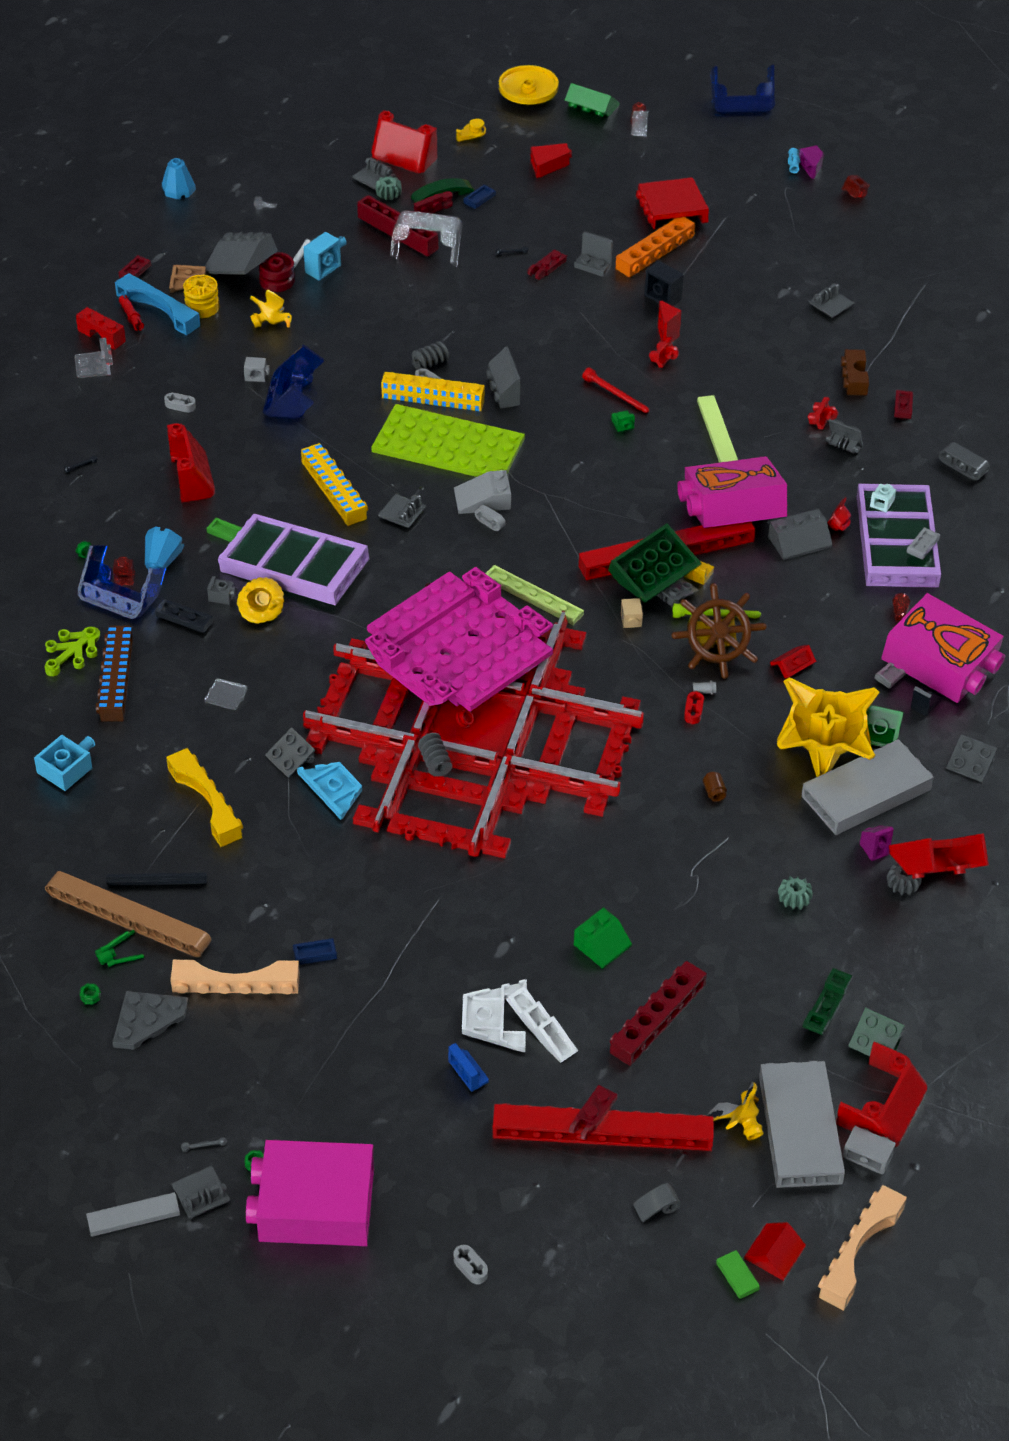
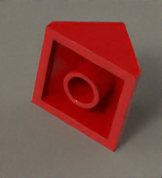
[658,301,682,342]
[744,1222,806,1281]

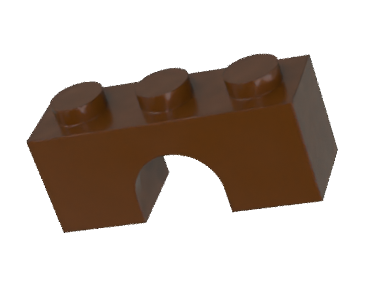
[841,349,869,395]

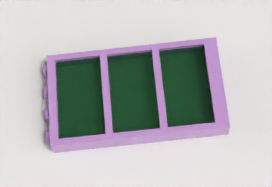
[857,484,941,587]
[218,514,369,605]

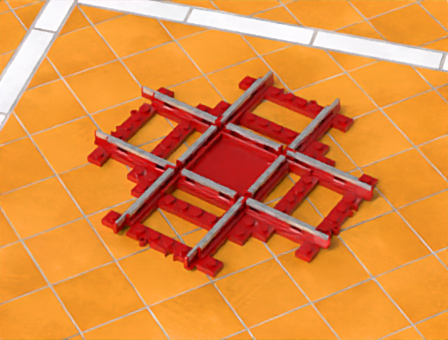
[303,611,644,858]

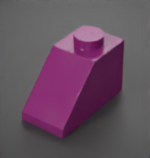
[799,145,824,179]
[860,825,894,861]

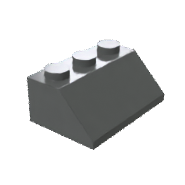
[486,347,520,408]
[768,509,832,560]

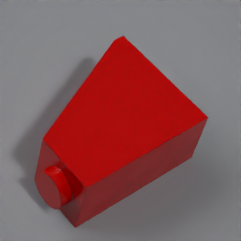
[530,143,572,178]

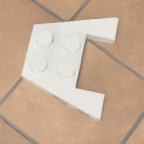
[462,980,527,1052]

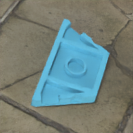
[297,762,362,820]

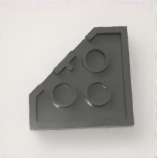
[112,991,189,1050]

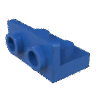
[448,1043,489,1092]

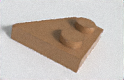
[169,265,206,293]

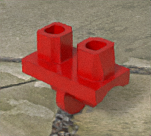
[649,337,679,368]
[808,397,838,429]

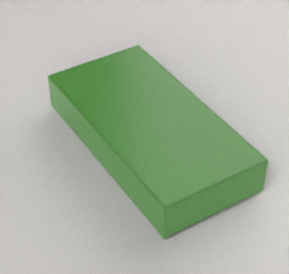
[206,518,242,542]
[716,1250,760,1299]

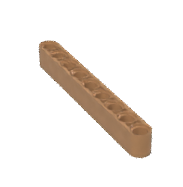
[45,871,212,957]

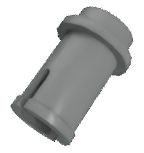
[693,680,716,695]

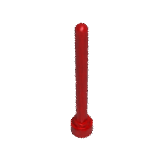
[582,367,649,413]

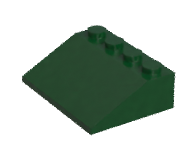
[608,523,702,603]

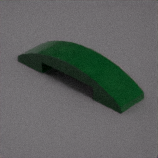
[411,178,474,203]
[802,968,852,1035]

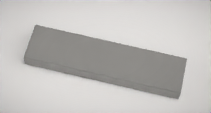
[86,1192,180,1237]

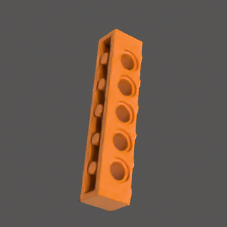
[616,217,695,278]

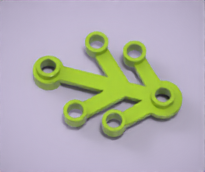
[44,627,100,676]

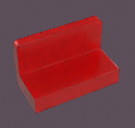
[770,645,816,678]

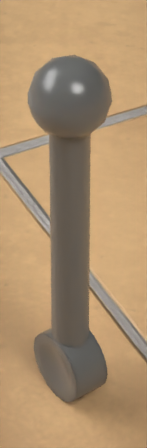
[181,1137,227,1152]

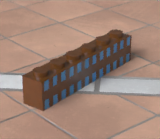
[96,626,133,722]

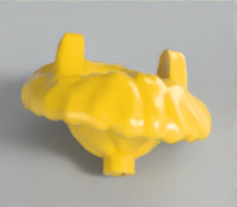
[237,577,284,624]

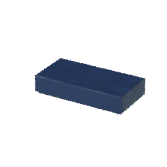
[464,185,496,209]
[293,938,337,965]

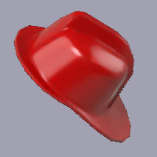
[827,497,851,531]

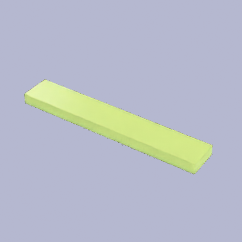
[697,395,738,463]
[485,565,584,625]

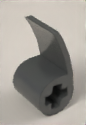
[633,1183,681,1223]

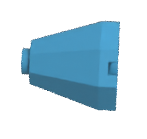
[162,158,196,199]
[145,527,184,574]

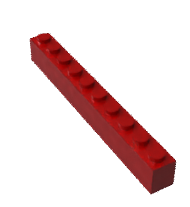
[579,522,755,581]
[493,1103,714,1151]

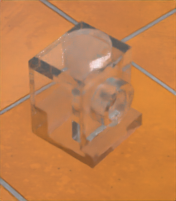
[631,111,648,136]

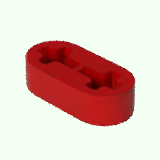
[684,692,704,724]

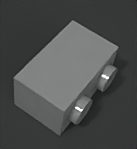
[842,1126,896,1175]

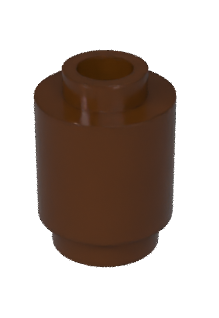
[703,772,727,802]

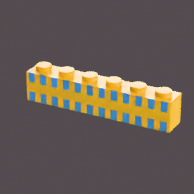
[381,372,485,412]
[301,443,368,526]

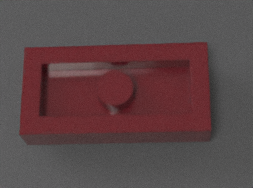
[118,255,151,278]
[894,390,913,419]

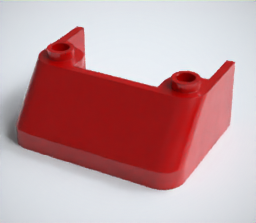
[888,833,989,879]
[836,1042,927,1147]

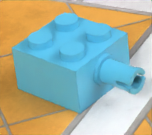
[304,232,347,280]
[34,735,95,791]

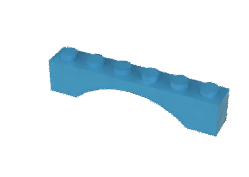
[115,273,200,336]

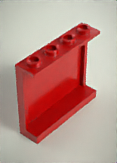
[636,177,709,229]

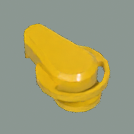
[456,118,486,142]

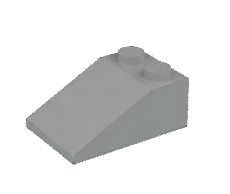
[454,470,511,514]

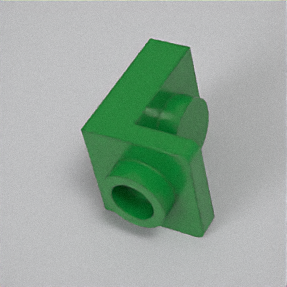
[611,410,635,432]

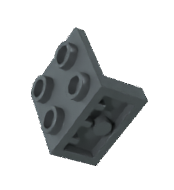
[574,231,613,277]

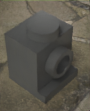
[207,576,237,605]

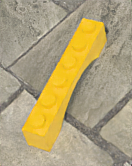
[166,748,243,847]

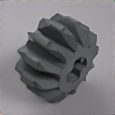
[887,863,922,896]

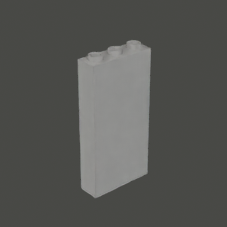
[802,739,934,835]
[759,1061,845,1188]

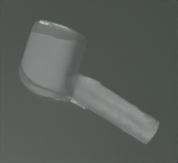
[254,197,276,209]

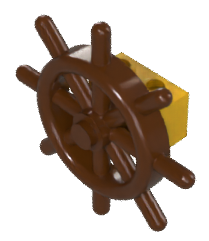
[671,583,767,679]

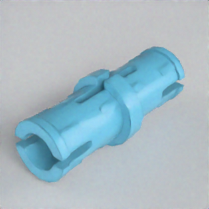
[788,148,800,173]

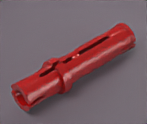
[119,295,144,331]

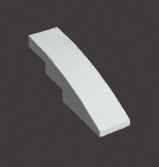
[506,986,578,1063]

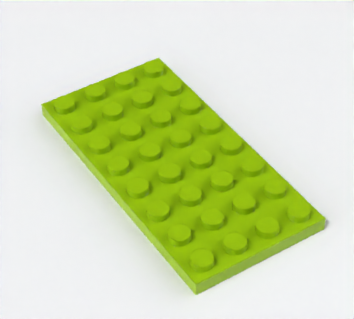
[372,404,525,477]

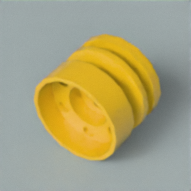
[183,275,220,318]

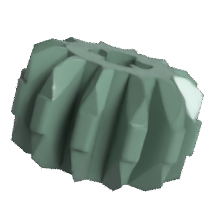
[376,176,402,201]
[778,876,813,910]

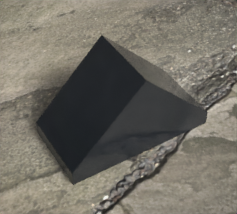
[910,686,942,716]

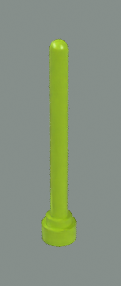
[673,603,761,618]

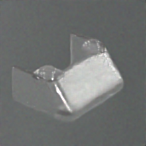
[390,211,462,266]

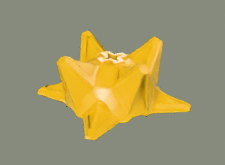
[777,677,880,777]

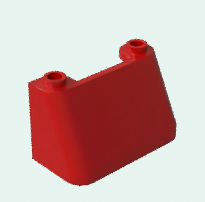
[372,110,437,173]
[167,423,215,502]

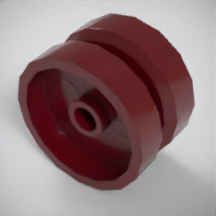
[258,252,295,292]

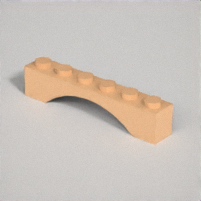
[171,960,300,994]
[818,1185,907,1311]

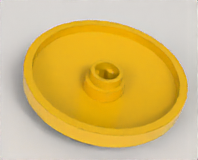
[499,65,558,105]

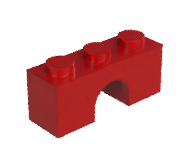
[76,307,126,350]

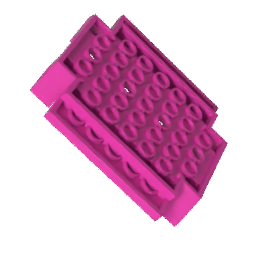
[365,567,553,712]

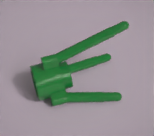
[95,930,145,967]

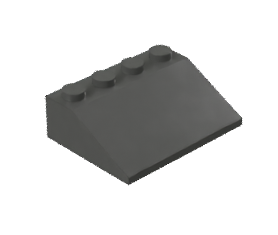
[206,232,278,274]

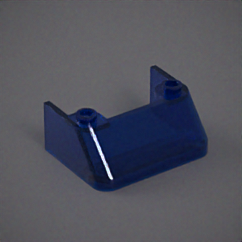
[711,65,775,113]
[263,344,325,419]
[77,545,166,619]

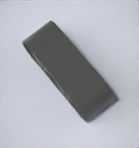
[939,442,990,480]

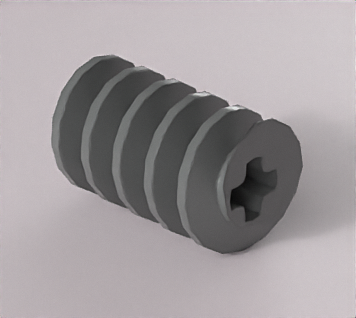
[412,341,450,370]
[418,732,452,777]

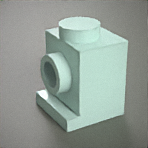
[870,484,896,512]

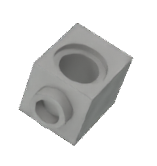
[244,357,270,382]

